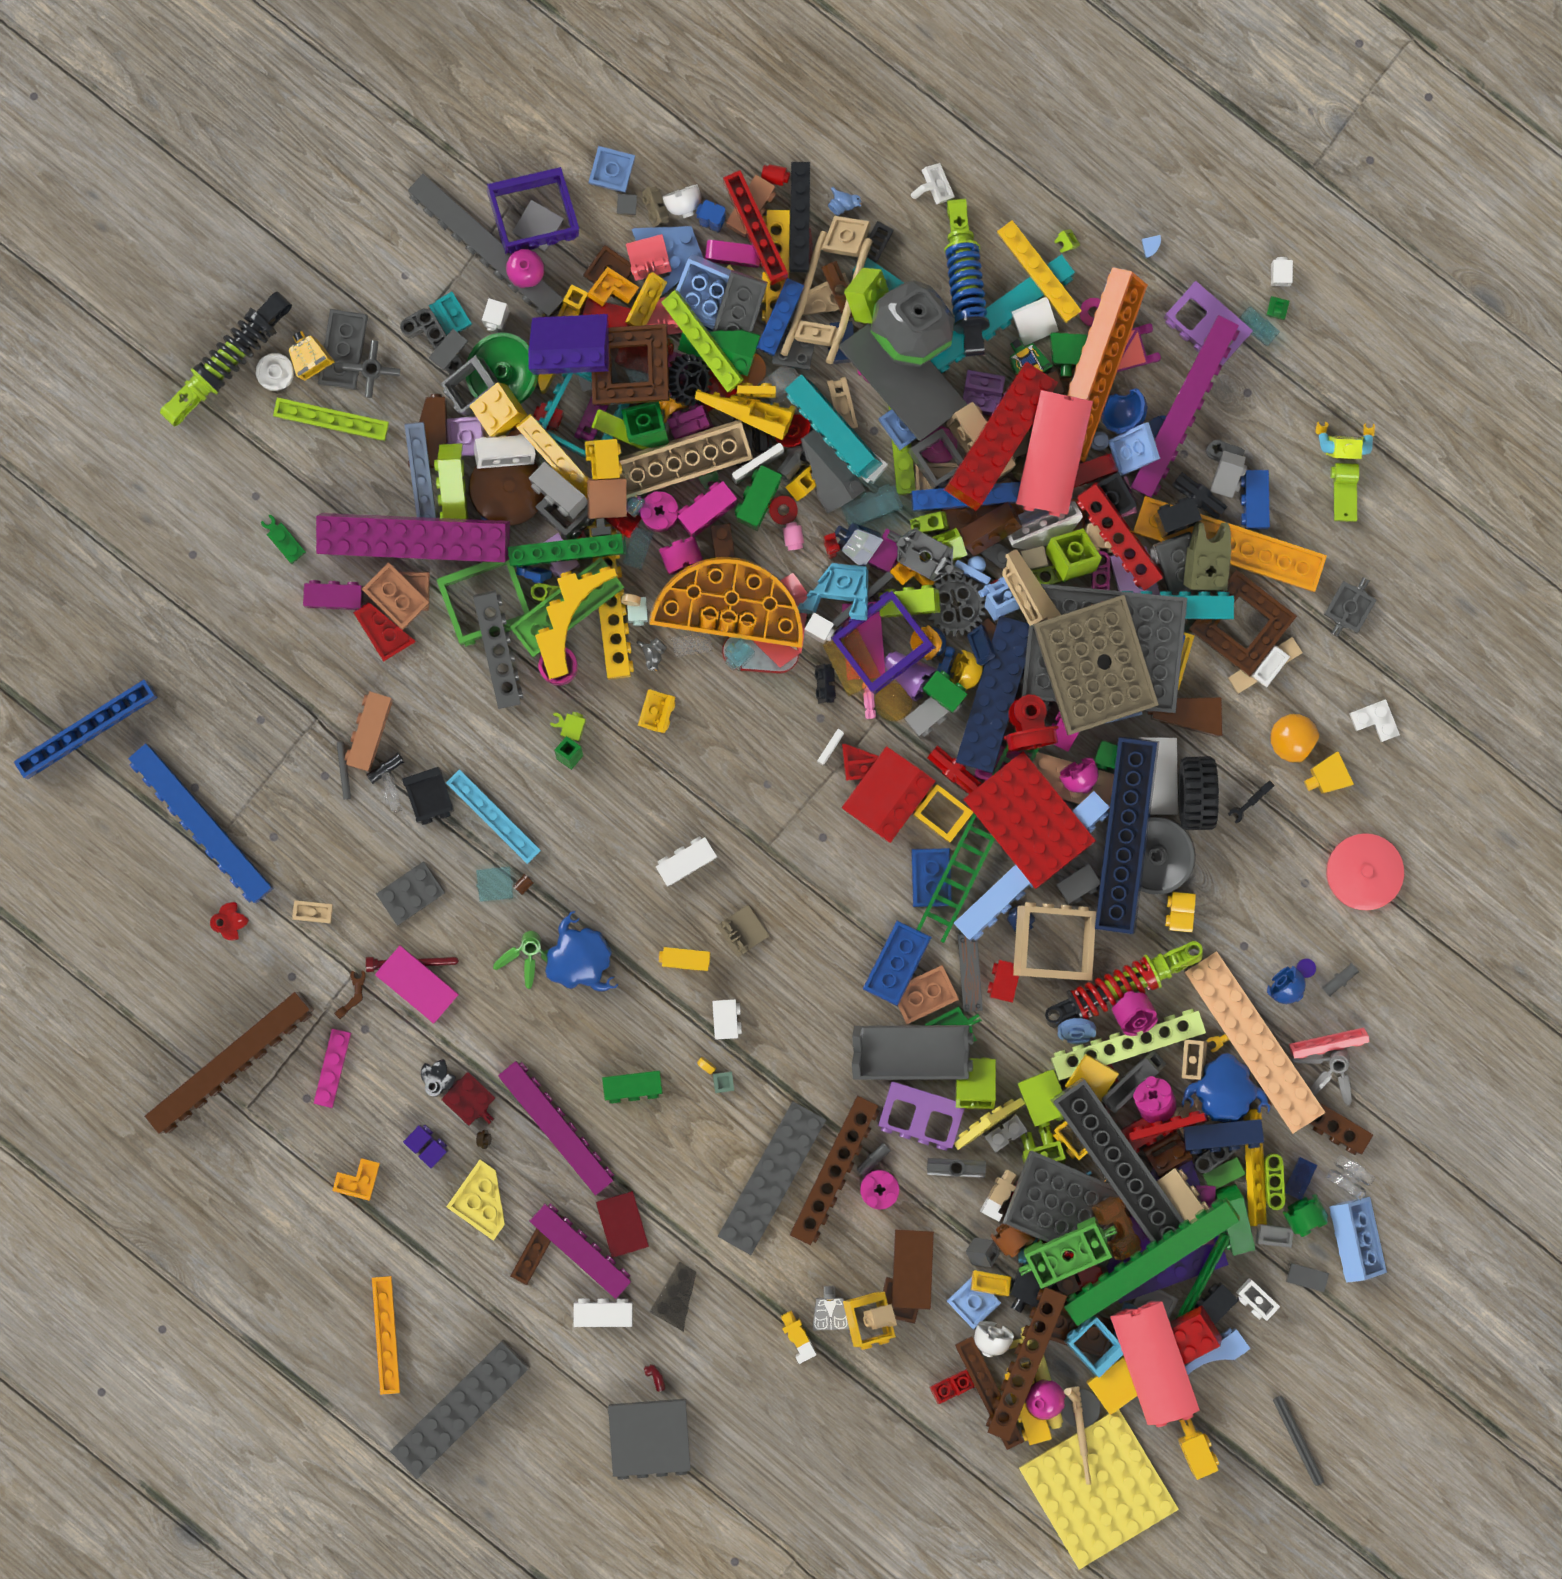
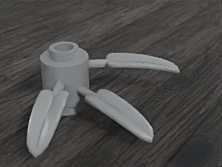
[1292,1050,1352,1106]

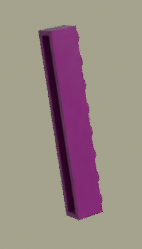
[498,1061,614,1196]

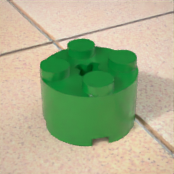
[1283,1194,1328,1237]

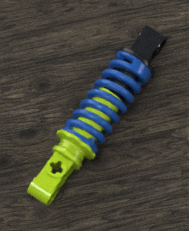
[944,199,990,357]

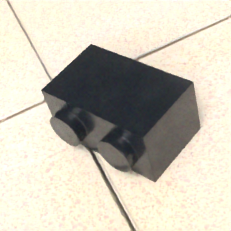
[1193,1283,1239,1325]

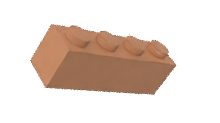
[345,691,393,772]

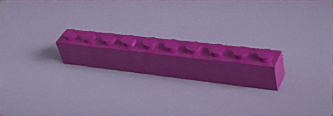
[1130,315,1240,498]

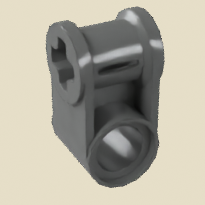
[1206,440,1245,462]

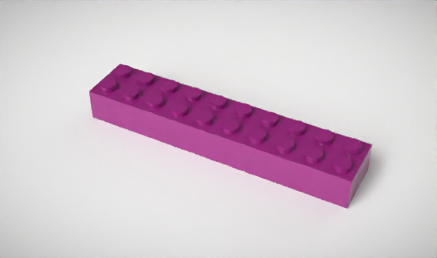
[316,513,510,562]

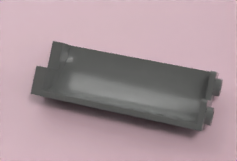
[852,1025,974,1080]

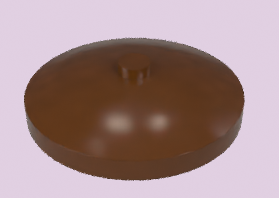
[469,462,545,526]

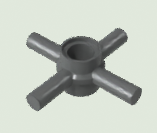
[343,340,401,398]

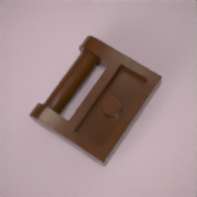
[1142,1130,1193,1178]

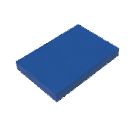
[911,848,952,907]

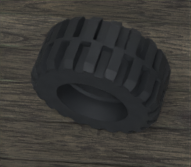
[1178,756,1219,830]

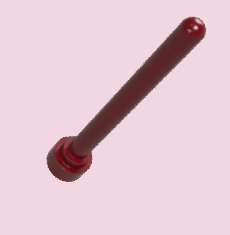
[366,957,459,972]

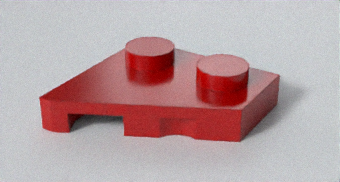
[604,510,642,538]
[841,744,879,781]

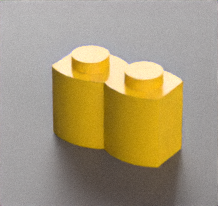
[1165,892,1196,933]

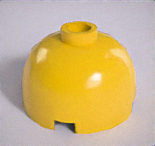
[950,650,983,689]

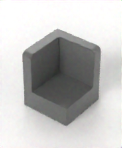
[966,1238,1000,1268]

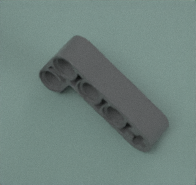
[400,308,463,376]

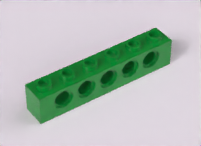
[508,534,627,567]

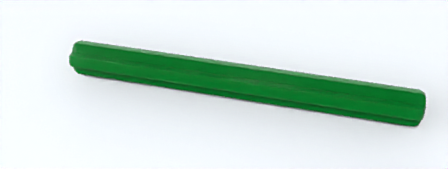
[1176,1233,1230,1319]

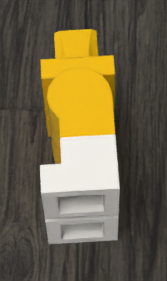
[781,1310,817,1364]

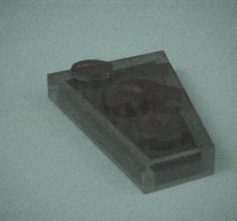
[650,1261,696,1332]

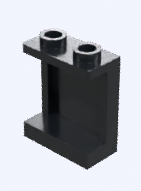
[402,767,454,825]

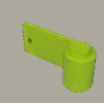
[1330,463,1359,522]

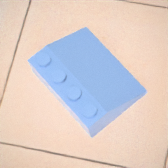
[676,254,731,329]

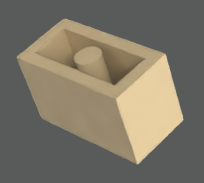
[1182,1040,1207,1080]

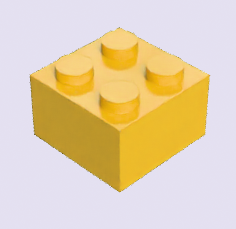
[470,382,527,437]

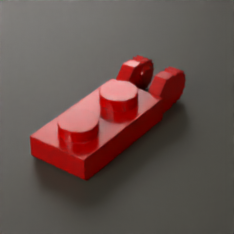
[823,533,840,559]

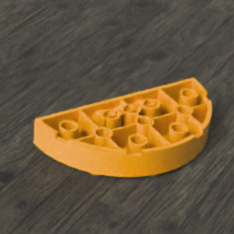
[649,557,803,648]

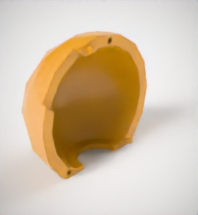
[1271,714,1319,762]

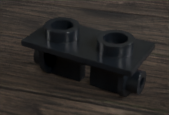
[815,664,836,704]

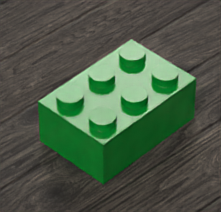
[735,465,782,531]

